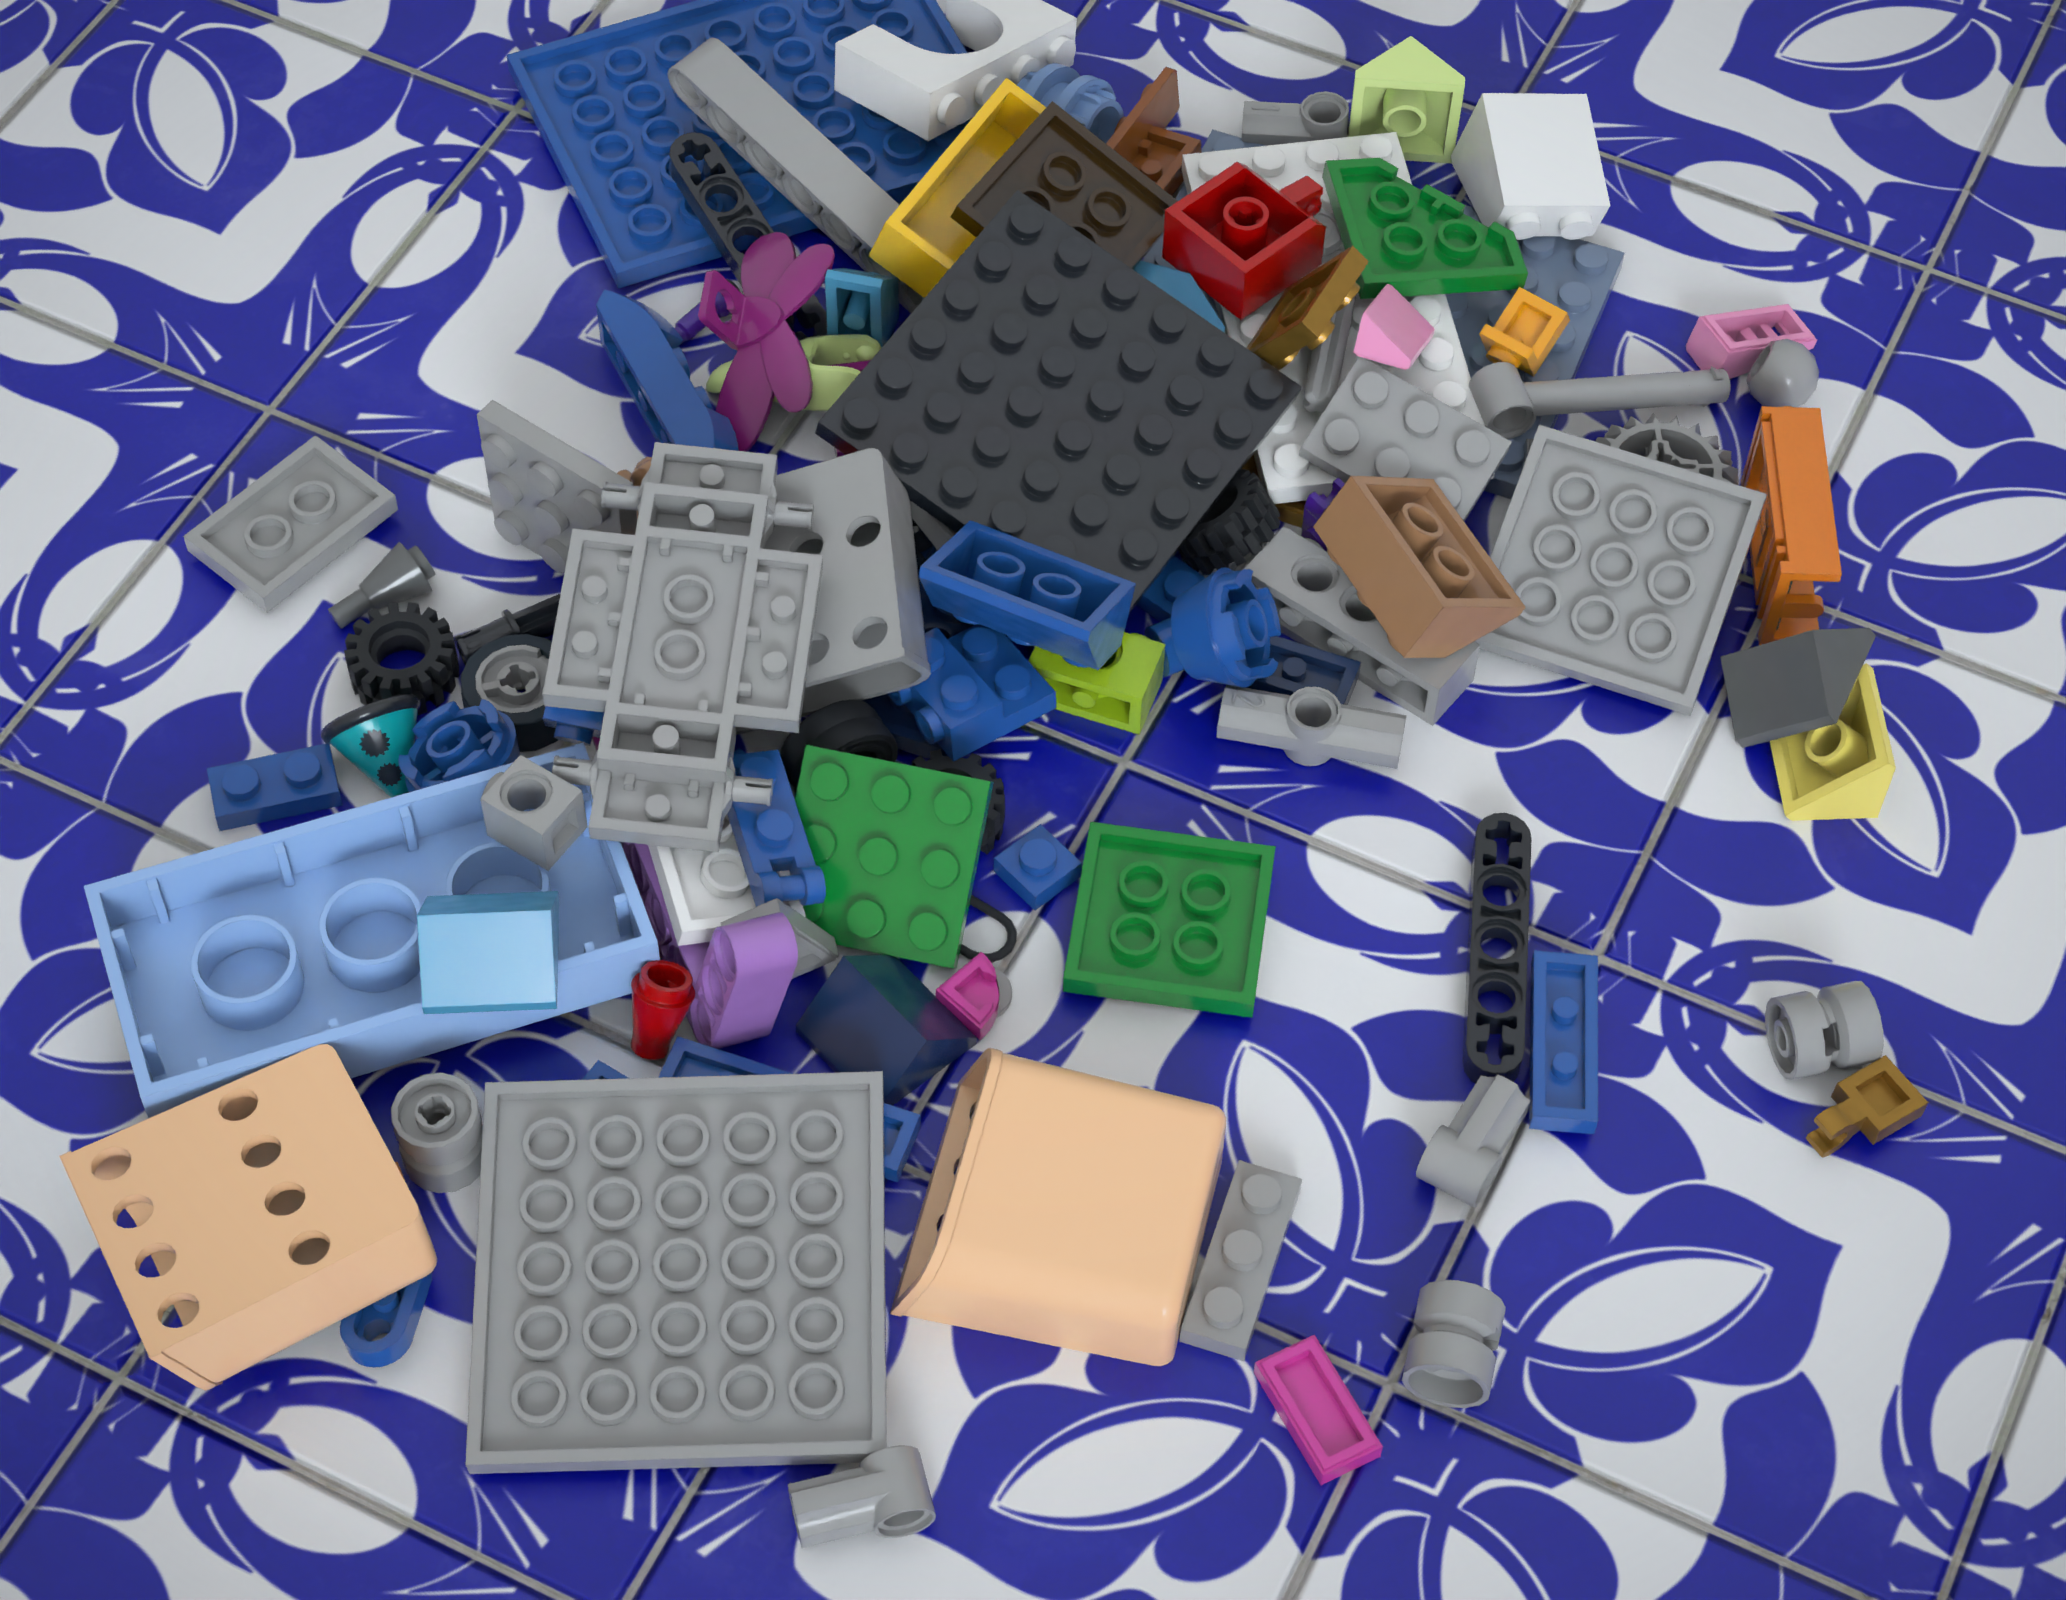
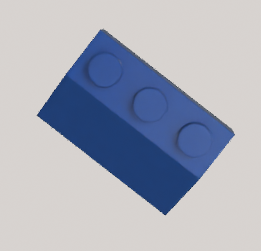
[918,520,1136,670]

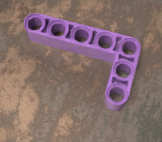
[621,842,798,1049]

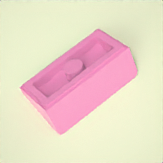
[1353,284,1435,370]

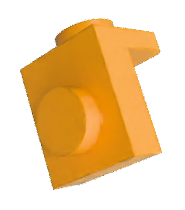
[1479,287,1570,377]

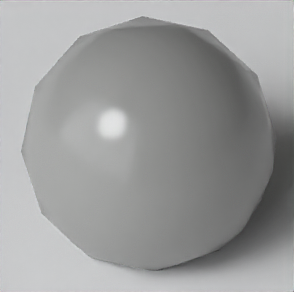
[1746,339,1819,407]

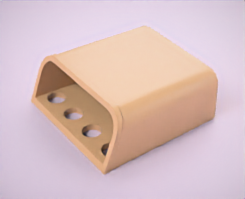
[59,1044,437,1391]
[890,1048,1226,1366]

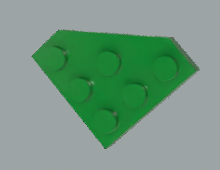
[1322,158,1528,299]

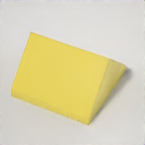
[1770,663,1896,821]

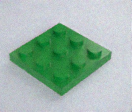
[795,745,994,969]
[1063,822,1276,1018]

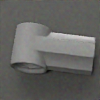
[1242,91,1349,146]
[1416,1075,1530,1208]
[788,1445,936,1548]

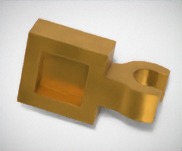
[1806,1055,1929,1158]

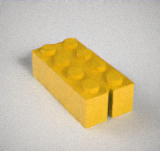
[869,78,1046,298]

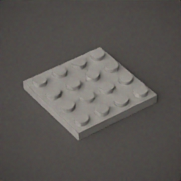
[1475,424,1767,716]

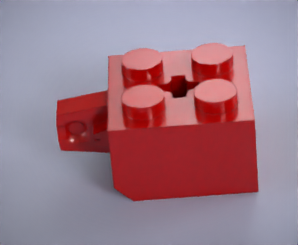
[1162,162,1326,320]

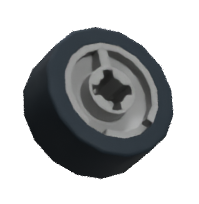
[461,634,559,752]

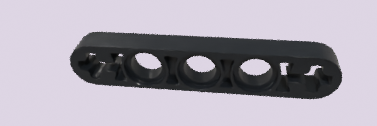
[669,132,827,340]
[1463,813,1532,1084]

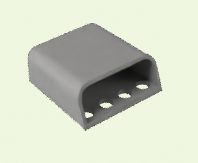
[735,448,931,735]

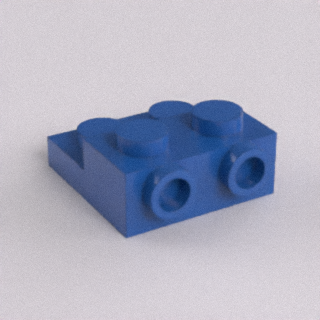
[888,624,1057,762]

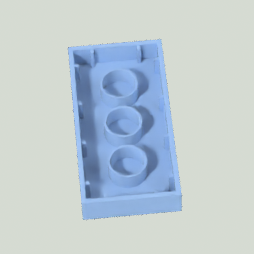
[84,742,660,1118]

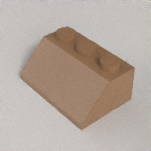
[1313,476,1526,658]

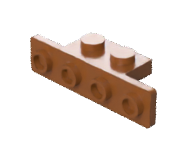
[1106,67,1202,196]

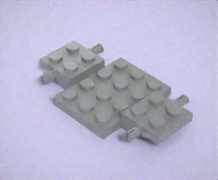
[542,442,823,852]

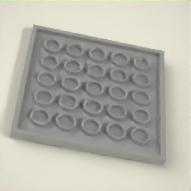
[466,1071,887,1474]

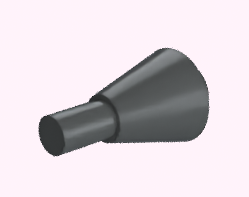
[328,542,436,629]

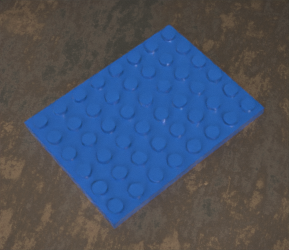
[507,0,972,289]

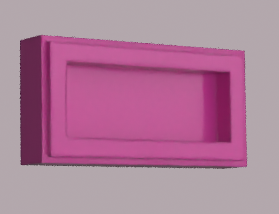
[1254,1335,1383,1485]

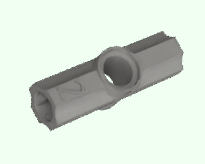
[1216,685,1407,769]

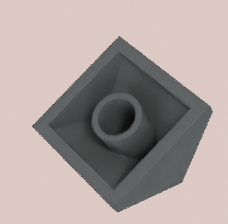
[1720,628,1876,748]

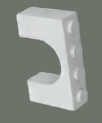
[834,0,1077,141]

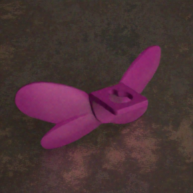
[698,232,835,452]

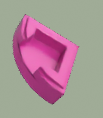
[936,952,1000,1040]

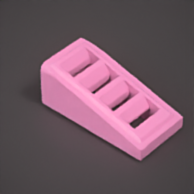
[1686,304,1817,379]

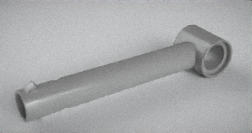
[1469,362,1730,439]

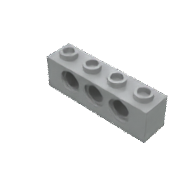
[1242,526,1480,726]

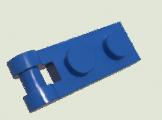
[727,749,826,907]

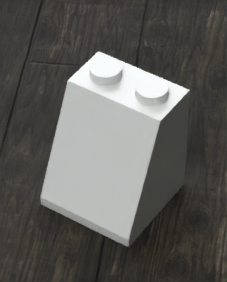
[1451,93,1610,240]

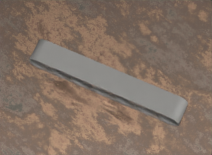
[667,37,924,313]

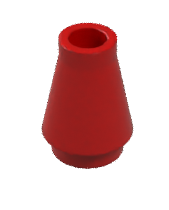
[630,960,696,1060]

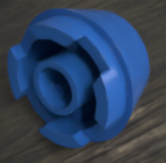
[1171,567,1281,688]
[398,699,521,792]

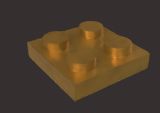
[1247,246,1369,370]

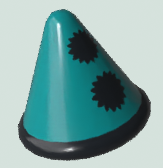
[321,694,421,797]

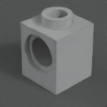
[480,755,588,871]

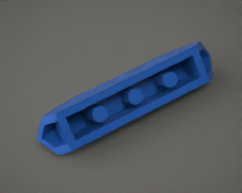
[596,289,739,451]

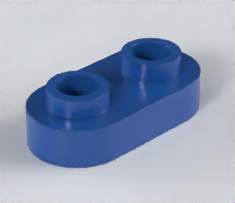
[340,1272,432,1368]

